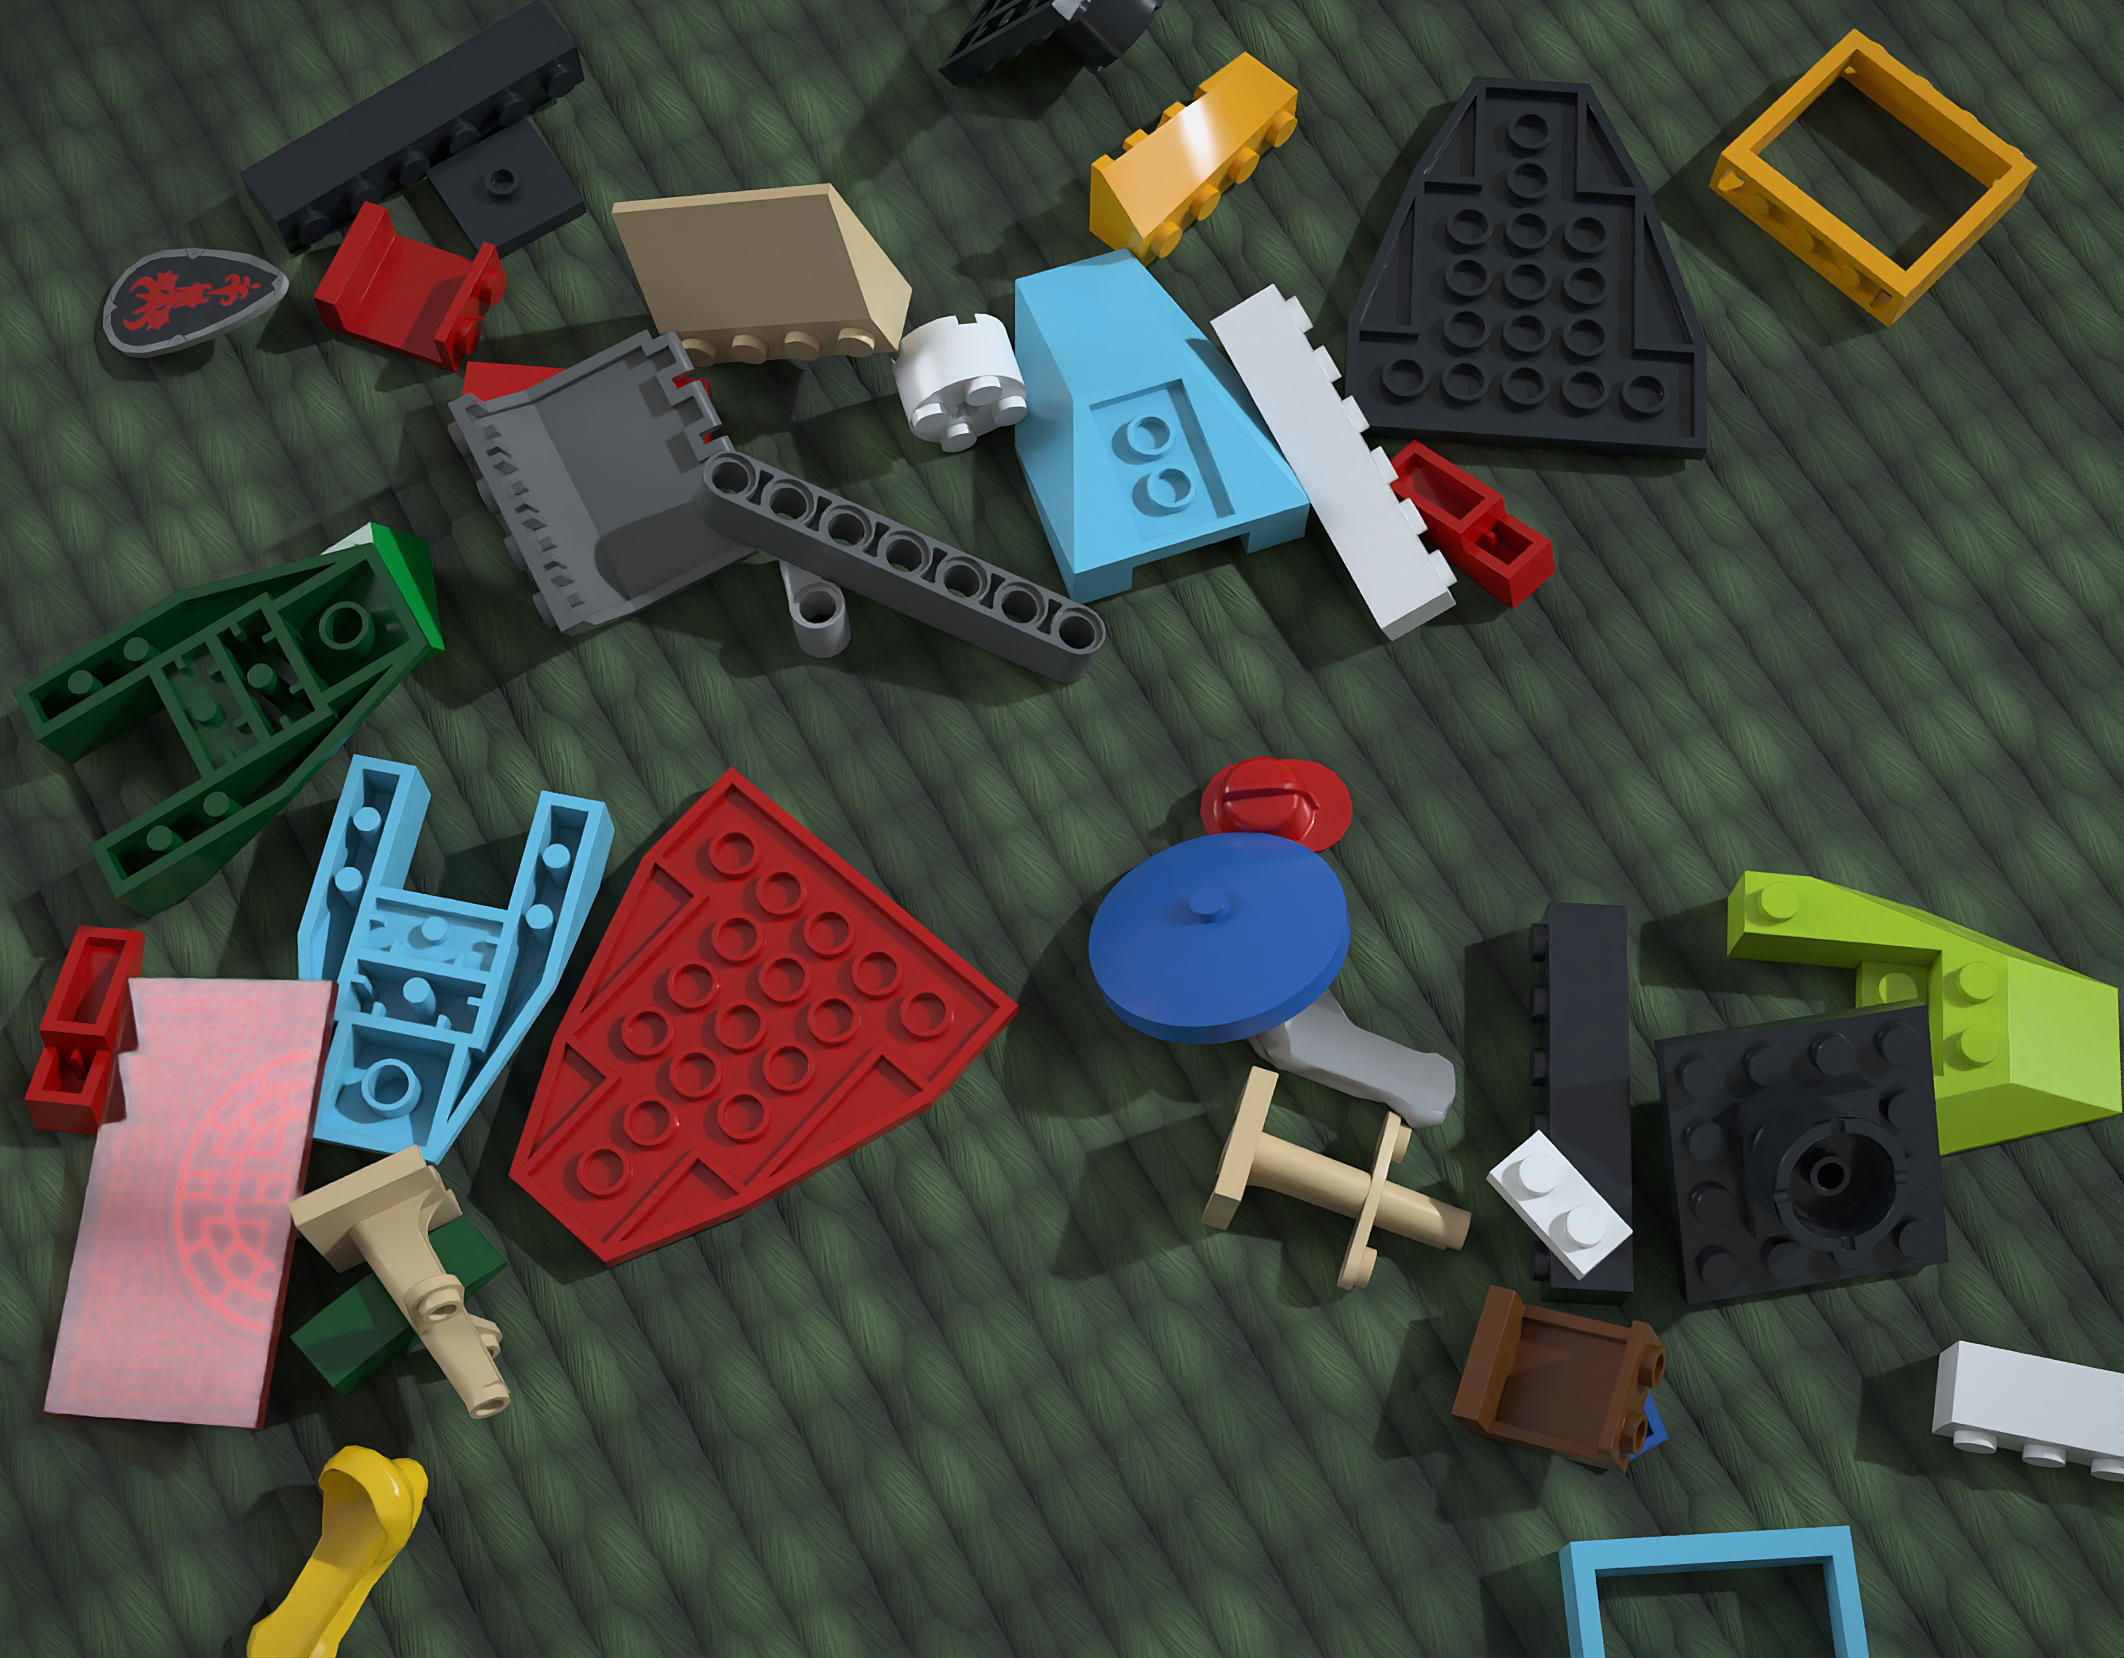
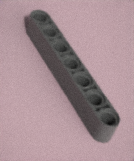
[695,450,1106,683]

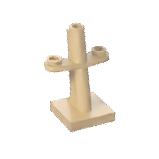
[1201,1066,1472,1291]
[287,1144,511,1419]

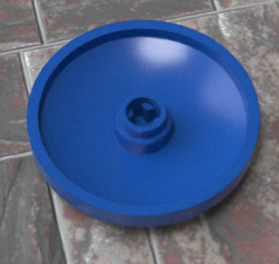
[1088,832,1351,1044]

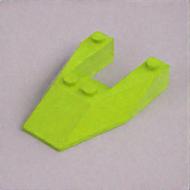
[1727,871,2122,1157]

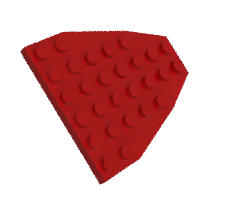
[508,766,1019,1268]

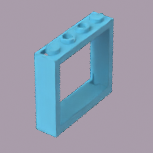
[1559,1526,1869,1658]

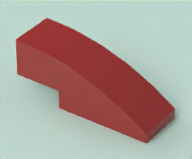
[1389,440,1555,610]
[24,925,145,1136]

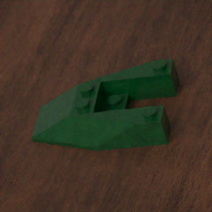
[12,542,432,919]

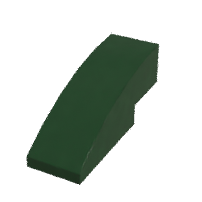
[290,1214,509,1397]

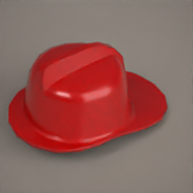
[1200,756,1353,853]

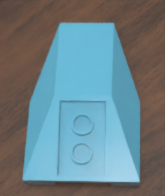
[1015,248,1310,604]

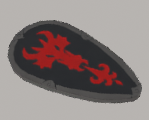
[103,248,289,358]

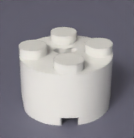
[890,314,1028,452]

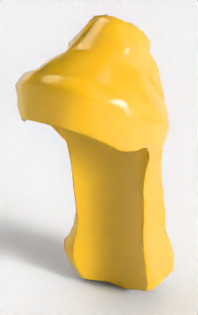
[247,1445,428,1658]

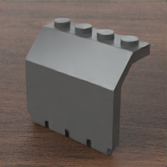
[447,329,760,636]

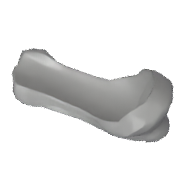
[1244,987,1456,1130]

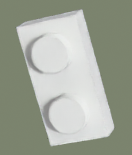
[1486,1130,1633,1281]

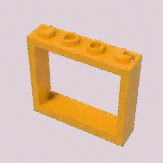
[1708,28,2037,328]

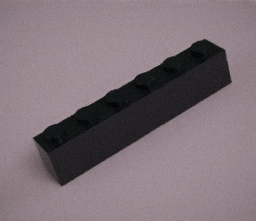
[240,0,585,254]
[1528,902,1634,1306]

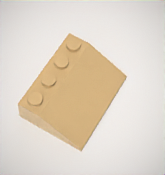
[611,183,912,367]

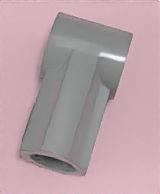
[778,558,851,658]

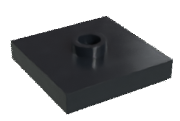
[425,118,587,259]

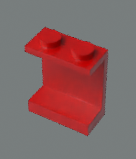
[313,201,507,373]

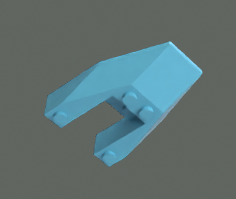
[297,754,615,1166]

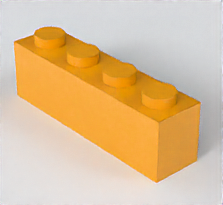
[1089,51,1298,267]

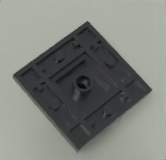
[938,0,1165,86]
[1654,998,1949,1305]

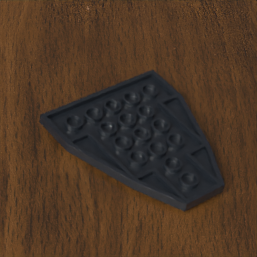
[1343,76,1707,460]

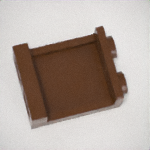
[1451,1285,1666,1474]

